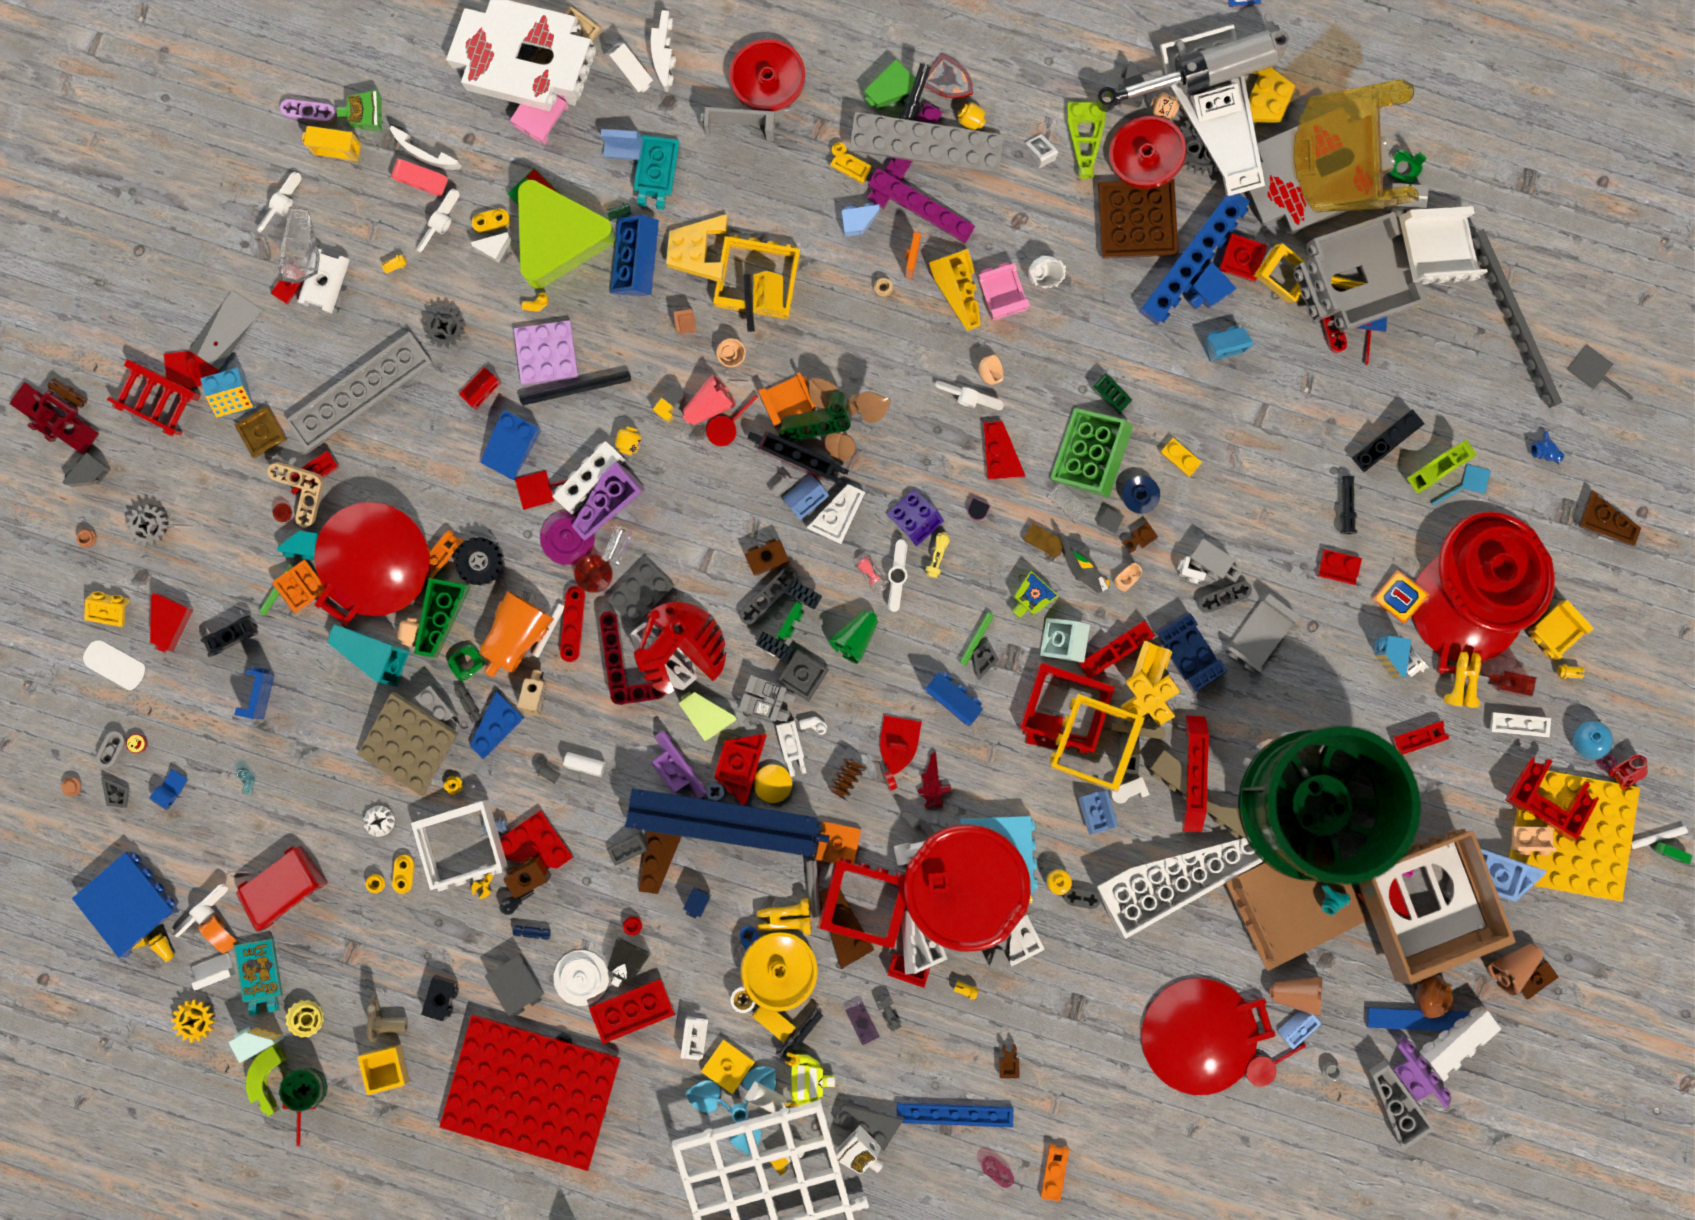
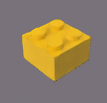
[357,1044,410,1095]

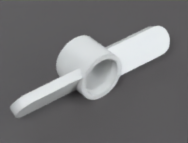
[256,172,301,233]
[417,189,459,252]
[935,381,1004,410]
[888,539,908,612]
[173,884,228,937]

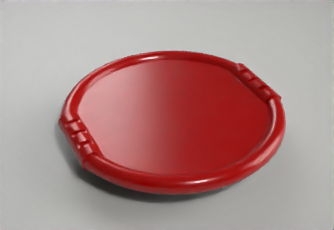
[1438,511,1555,633]
[904,824,1031,952]

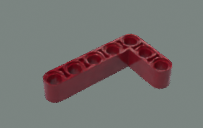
[600,611,667,705]

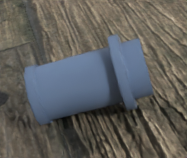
[482,818,508,834]

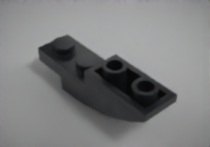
[1352,409,1425,473]

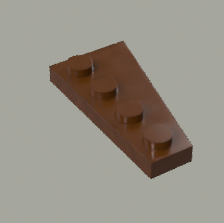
[639,831,682,894]
[819,887,874,969]

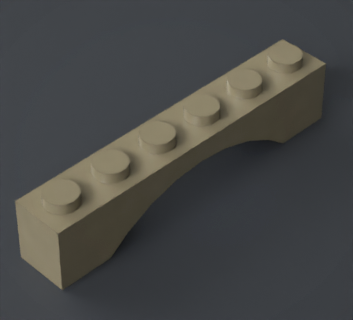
[1148,750,1246,838]

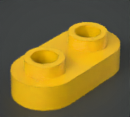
[472,209,510,234]
[392,855,415,894]

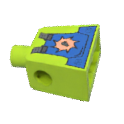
[1012,571,1058,619]

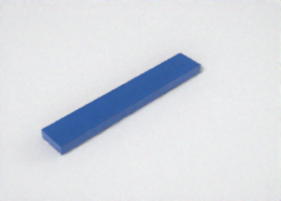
[1367,1007,1470,1031]
[896,1102,1014,1127]

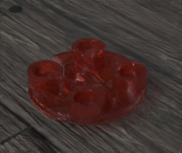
[574,554,613,593]

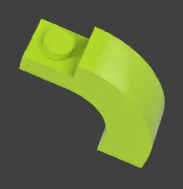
[1407,439,1477,494]
[246,1043,287,1117]

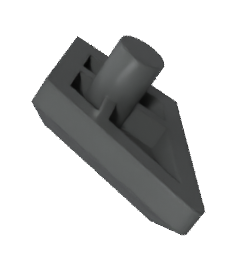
[973,643,999,680]
[101,777,129,808]

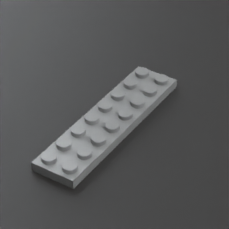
[849,112,1004,174]
[285,331,433,452]

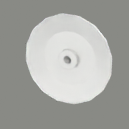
[553,950,609,1006]

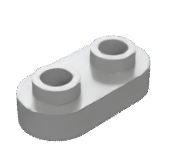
[96,731,127,768]

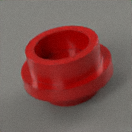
[623,916,642,936]

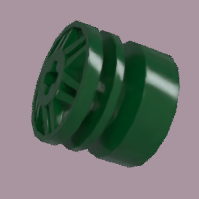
[279,1067,328,1112]

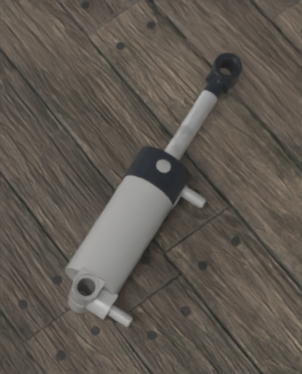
[1096,13,1290,112]

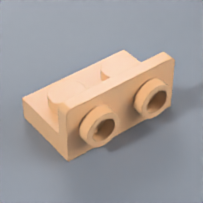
[1512,826,1556,855]

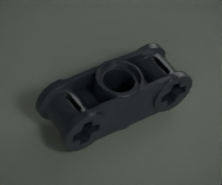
[200,615,258,657]

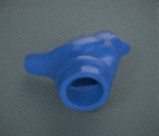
[1531,431,1564,465]

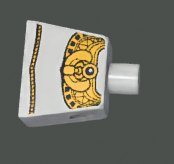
[836,1125,884,1174]

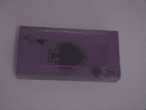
[845,1001,880,1046]

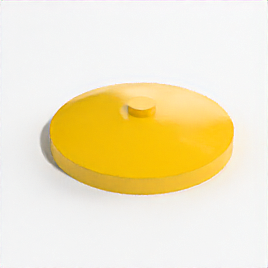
[740,932,818,1011]

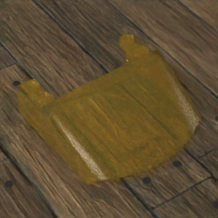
[1294,79,1419,212]

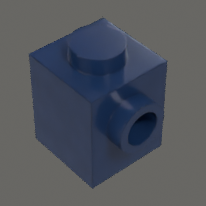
[683,886,711,919]

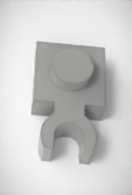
[987,938,1008,969]

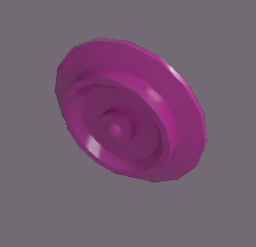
[540,511,595,565]

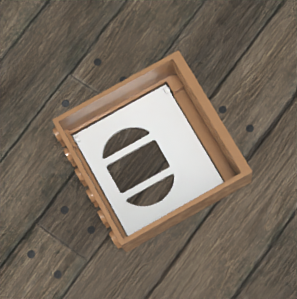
[1358,828,1516,984]

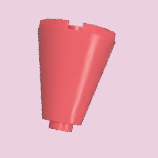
[682,375,736,425]

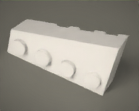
[1419,1005,1501,1081]

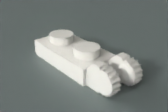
[776,720,807,777]

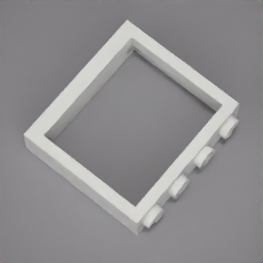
[411,800,508,892]

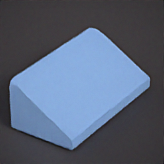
[1277,1011,1322,1049]

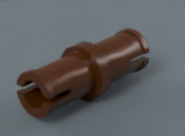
[47,378,88,408]

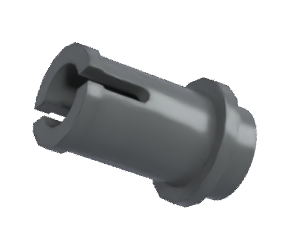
[535,762,561,784]

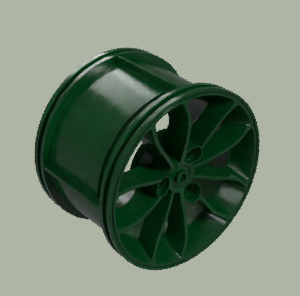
[1238,726,1421,884]

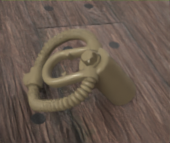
[367,995,408,1042]

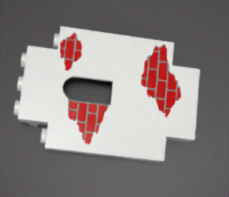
[446,0,596,111]

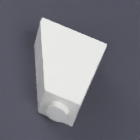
[604,43,653,93]

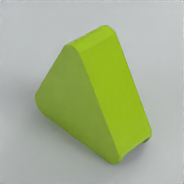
[518,180,616,289]

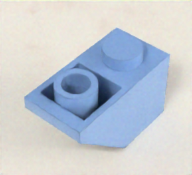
[841,203,880,237]

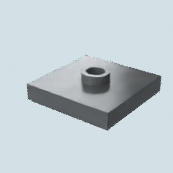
[776,649,829,702]

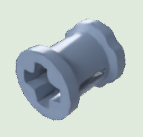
[707,783,725,801]

